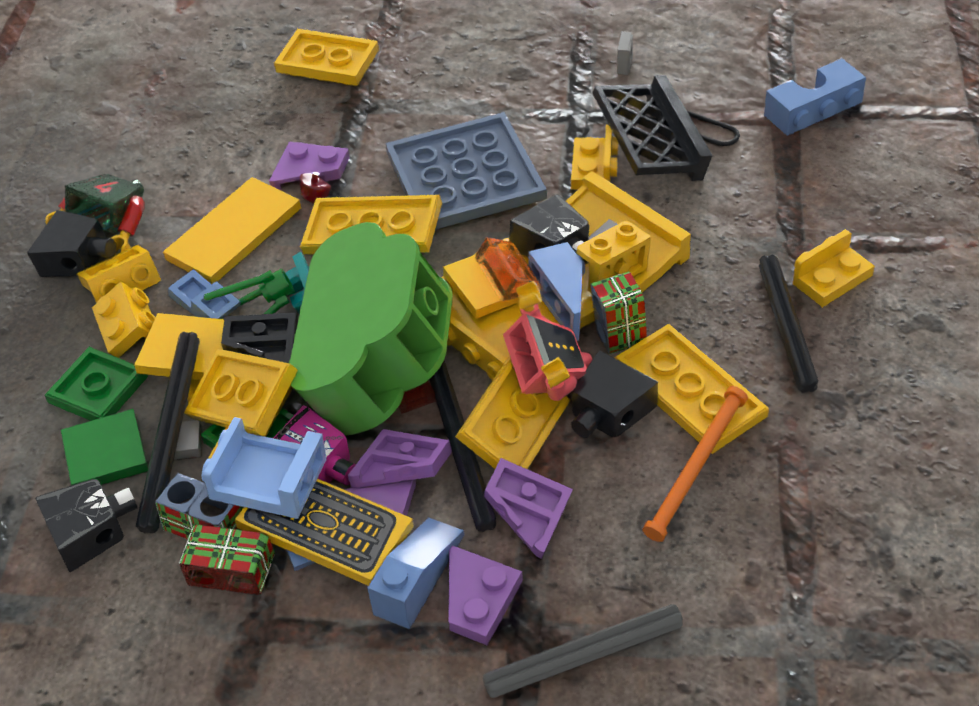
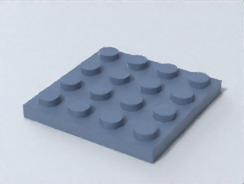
[385,112,547,230]

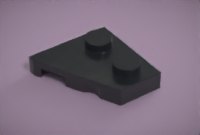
[221,312,298,363]

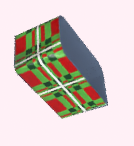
[591,271,647,354]
[155,473,244,539]

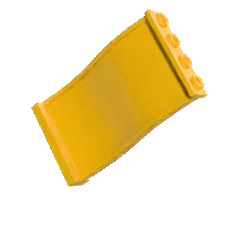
[441,171,691,381]

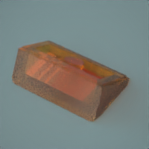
[475,237,542,301]

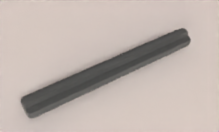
[483,604,683,698]

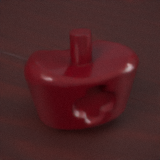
[299,172,331,204]

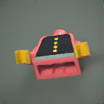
[503,281,593,401]

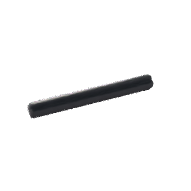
[759,254,819,393]

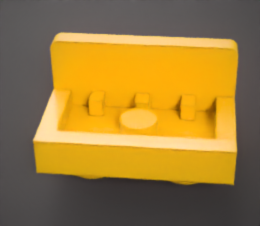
[92,281,156,358]

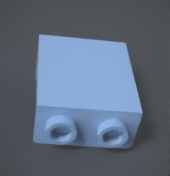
[202,417,327,519]

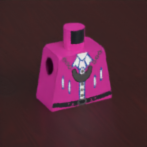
[274,405,356,485]

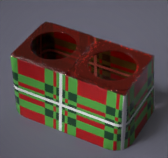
[179,525,275,595]

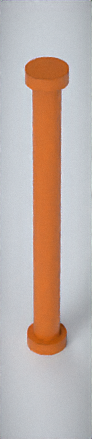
[642,386,748,542]

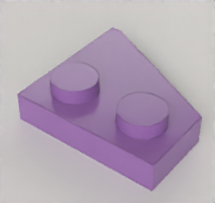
[348,429,452,488]

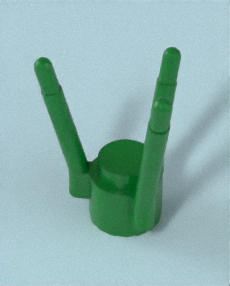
[204,268,295,314]

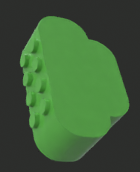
[289,222,453,435]

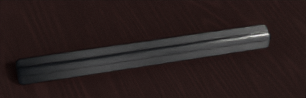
[136,332,200,533]
[429,360,496,532]

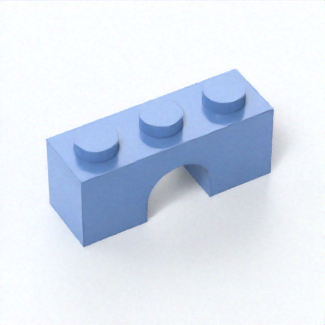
[764,58,866,135]

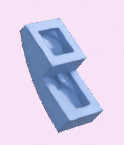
[168,269,240,319]

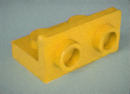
[571,124,618,190]
[577,221,651,294]
[793,229,875,308]
[77,245,161,303]

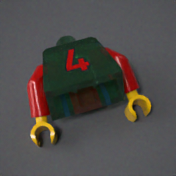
[45,174,145,255]

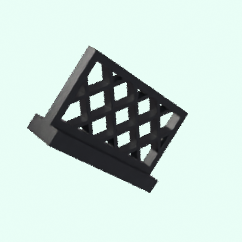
[592,75,713,181]

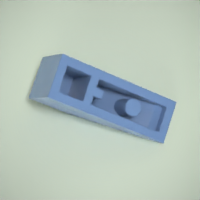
[528,242,585,341]
[367,518,464,629]

